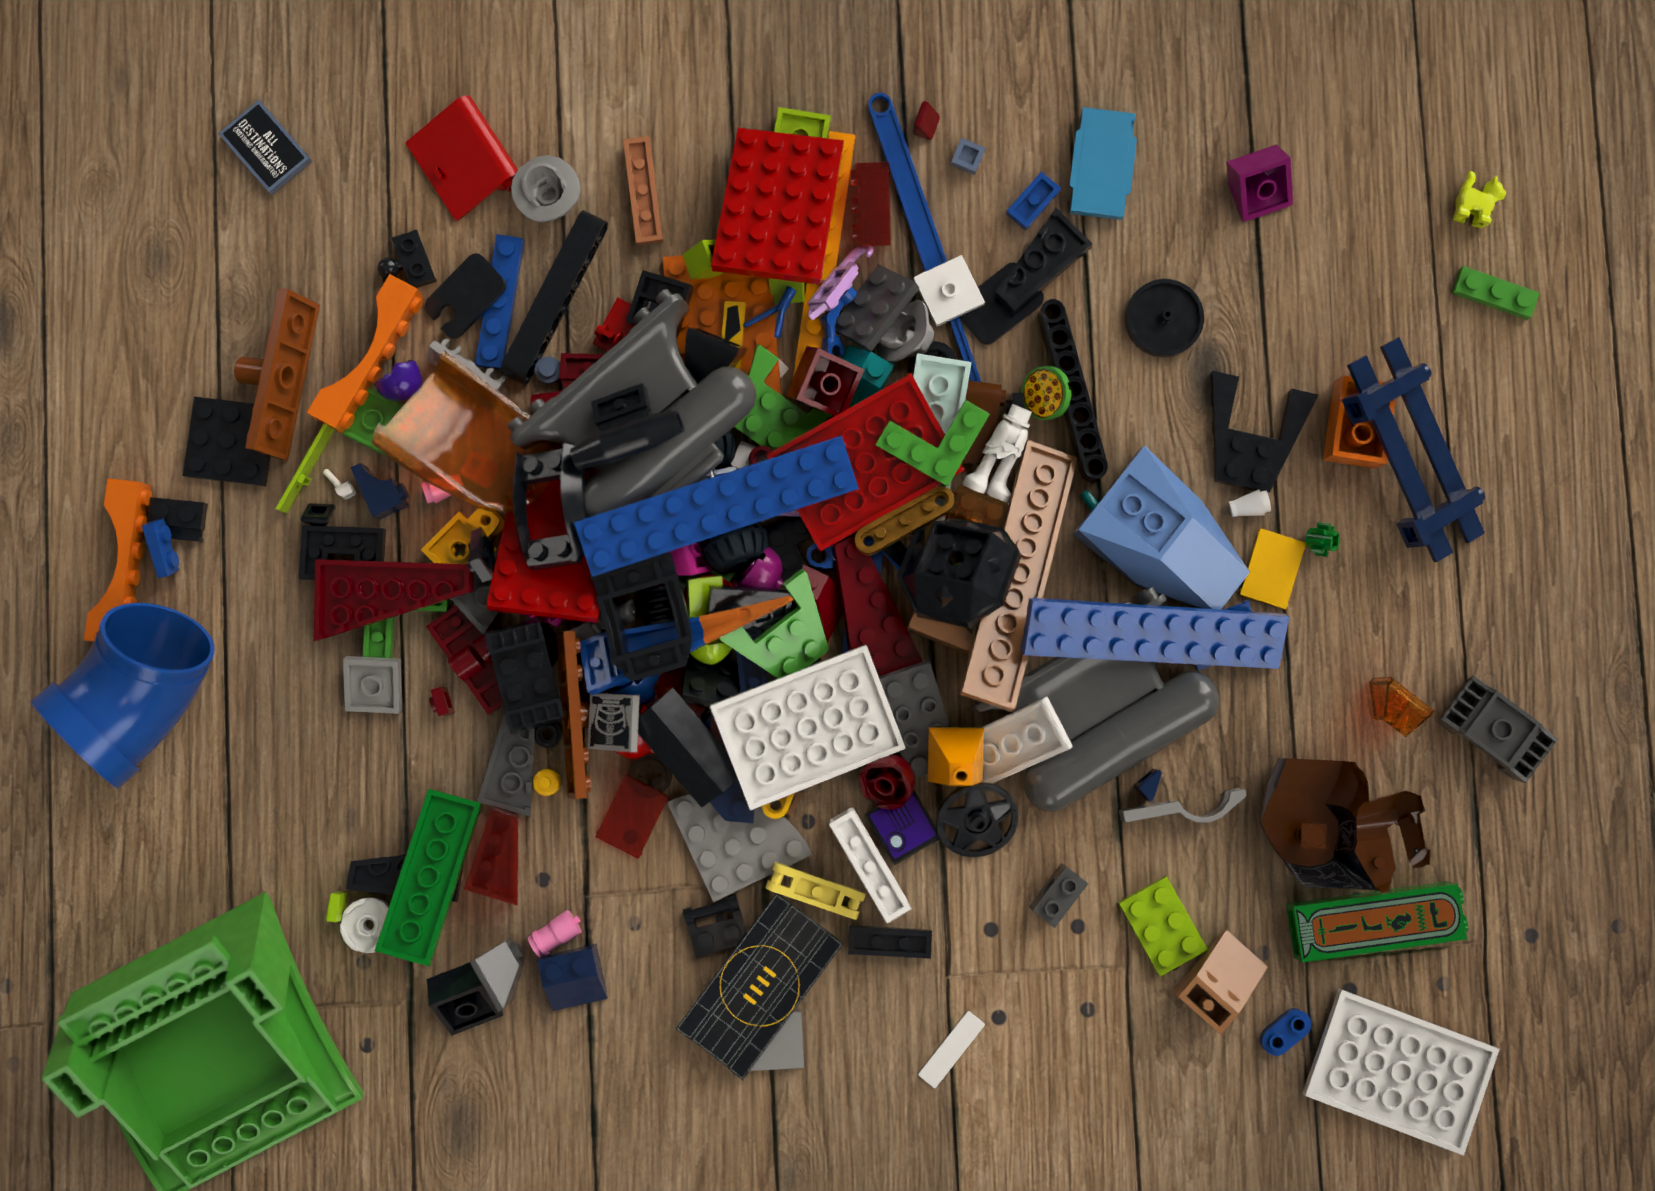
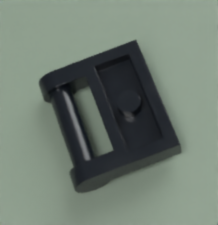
[683,894,747,958]

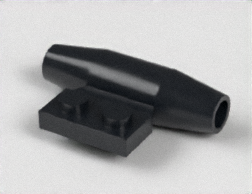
[570,383,684,470]

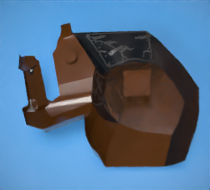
[1259,758,1430,893]

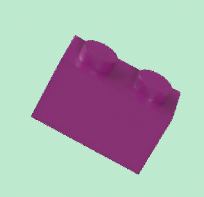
[1226,145,1293,222]

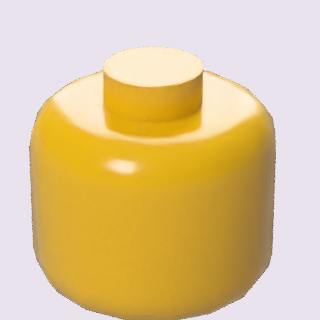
[533,769,562,796]

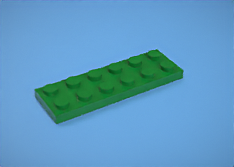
[375,789,483,967]

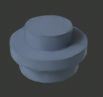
[535,357,560,384]

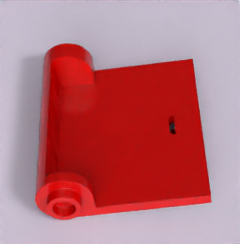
[405,95,518,221]

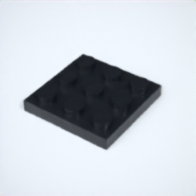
[183,397,270,487]

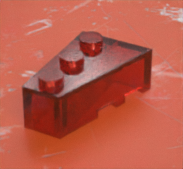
[464,806,519,906]

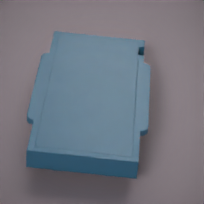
[1069,107,1137,220]

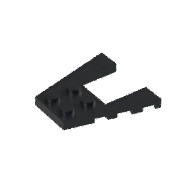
[1210,371,1318,493]

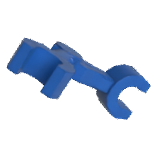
[820,286,857,356]

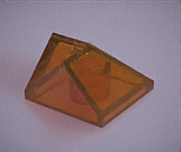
[1369,676,1435,737]

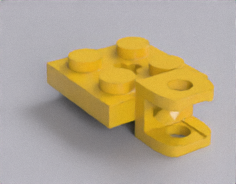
[421,506,505,564]

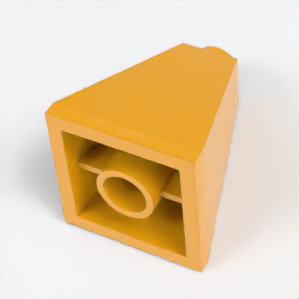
[927,727,984,786]

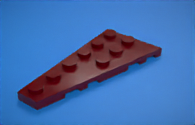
[833,534,923,676]
[313,559,474,641]

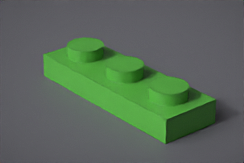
[1451,266,1540,320]

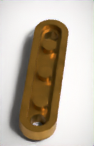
[855,486,954,555]

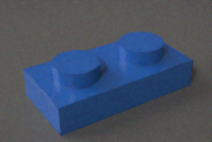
[1006,171,1061,231]
[142,518,179,578]

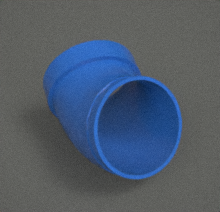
[30,603,215,789]

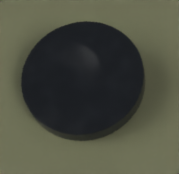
[1125,279,1204,358]

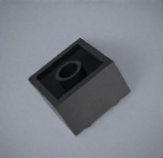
[427,962,503,1036]

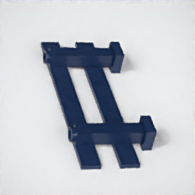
[1341,337,1485,562]

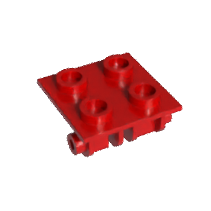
[592,297,635,352]

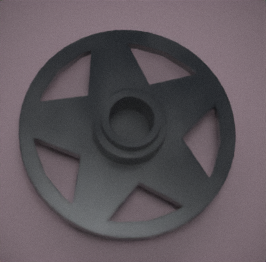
[936,782,1018,857]

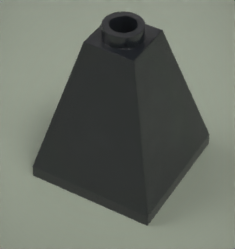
[685,327,748,384]

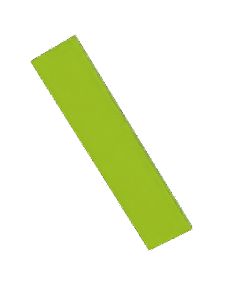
[275,423,334,513]

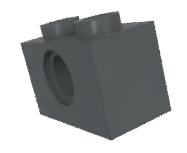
[1029,864,1088,928]

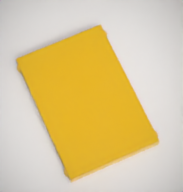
[1239,528,1306,610]

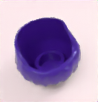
[374,360,423,401]

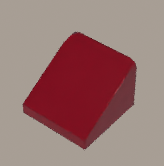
[913,101,940,140]

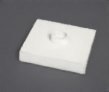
[913,255,985,327]

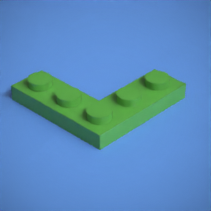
[875,400,990,487]
[363,600,450,658]

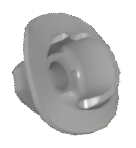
[511,155,581,223]
[876,300,935,362]

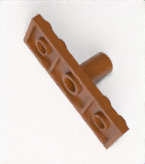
[234,288,320,461]
[556,631,591,799]

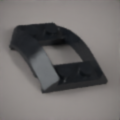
[512,443,587,570]
[590,551,693,682]

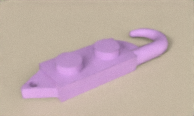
[807,244,874,320]

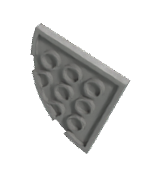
[667,794,813,902]

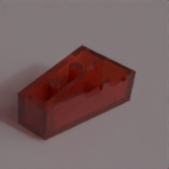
[850,162,891,247]

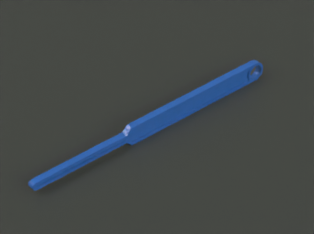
[868,93,981,382]

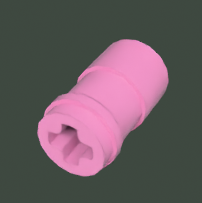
[528,910,582,958]

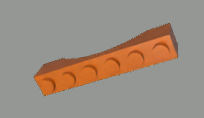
[306,274,423,434]
[84,478,152,641]

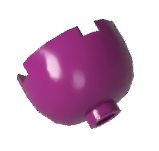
[732,547,783,589]

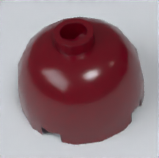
[858,754,916,810]

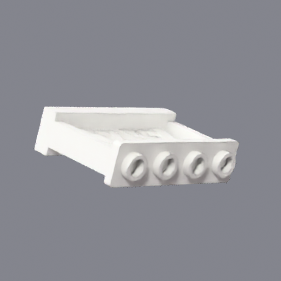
[829,807,911,923]

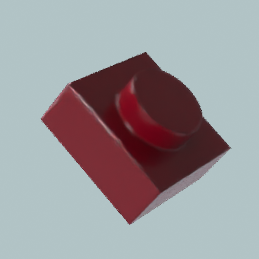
[429,687,455,716]

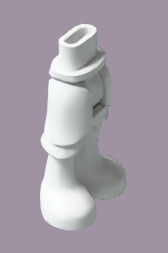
[962,404,1032,503]

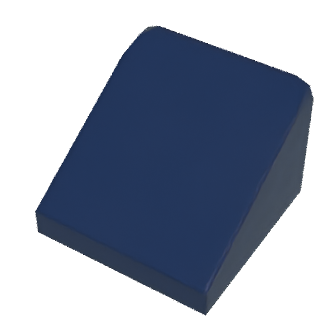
[1134,769,1162,803]

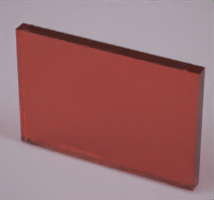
[595,774,669,859]

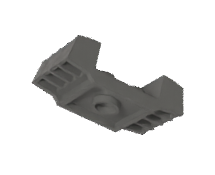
[1437,676,1558,783]

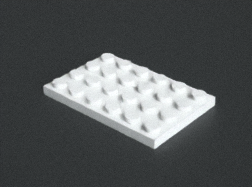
[710,645,906,810]
[1302,988,1499,1156]

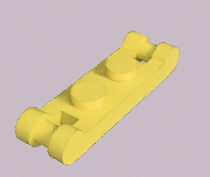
[765,862,866,920]

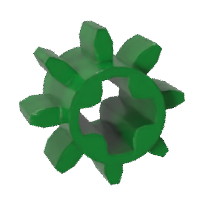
[1305,522,1340,557]

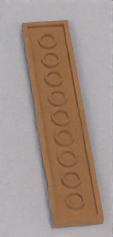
[959,440,1078,712]

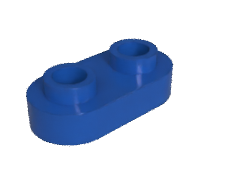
[1260,1008,1311,1056]

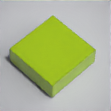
[326,890,349,922]

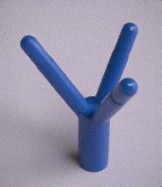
[743,286,797,339]

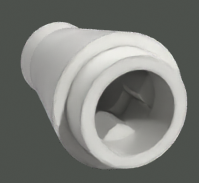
[1229,489,1271,517]

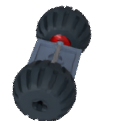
[699,431,768,573]

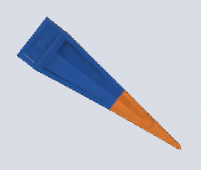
[580,596,793,695]

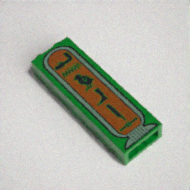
[1286,881,1469,963]

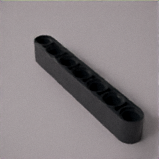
[500,210,608,385]
[1038,299,1108,482]

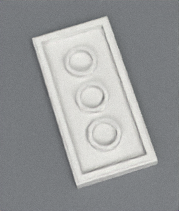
[981,697,1073,784]

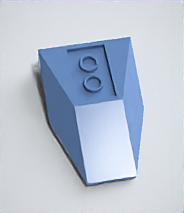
[1072,445,1250,610]

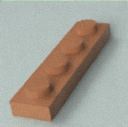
[623,136,664,246]

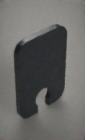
[424,253,507,339]
[959,263,1044,345]

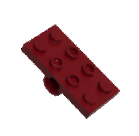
[426,606,504,715]

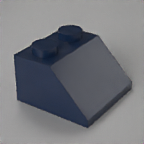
[537,944,608,1011]

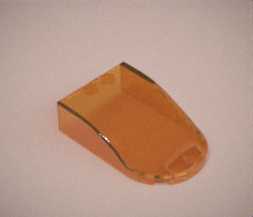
[371,350,553,512]

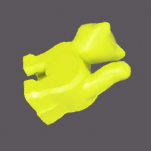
[1453,171,1506,229]

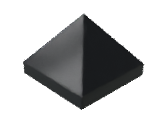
[300,503,336,526]

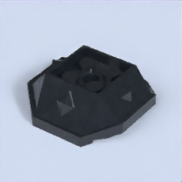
[897,518,1021,629]

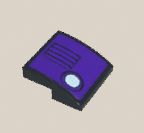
[865,790,940,866]

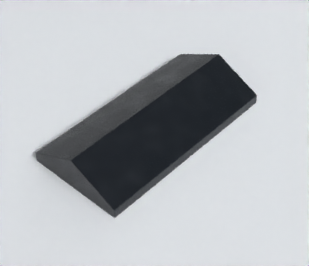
[638,687,738,808]

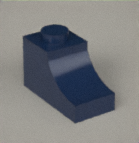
[350,463,409,520]

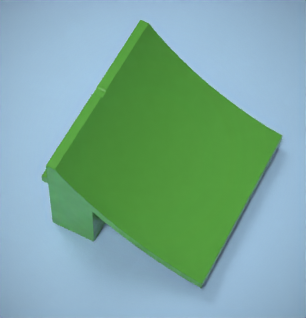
[41,892,363,1191]

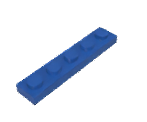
[475,234,525,370]

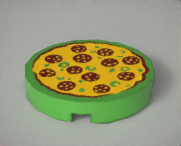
[1022,366,1071,420]

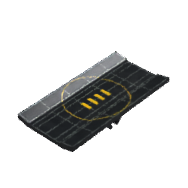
[676,893,843,1080]

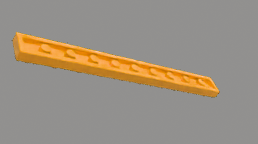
[793,131,855,377]

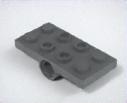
[878,660,950,778]

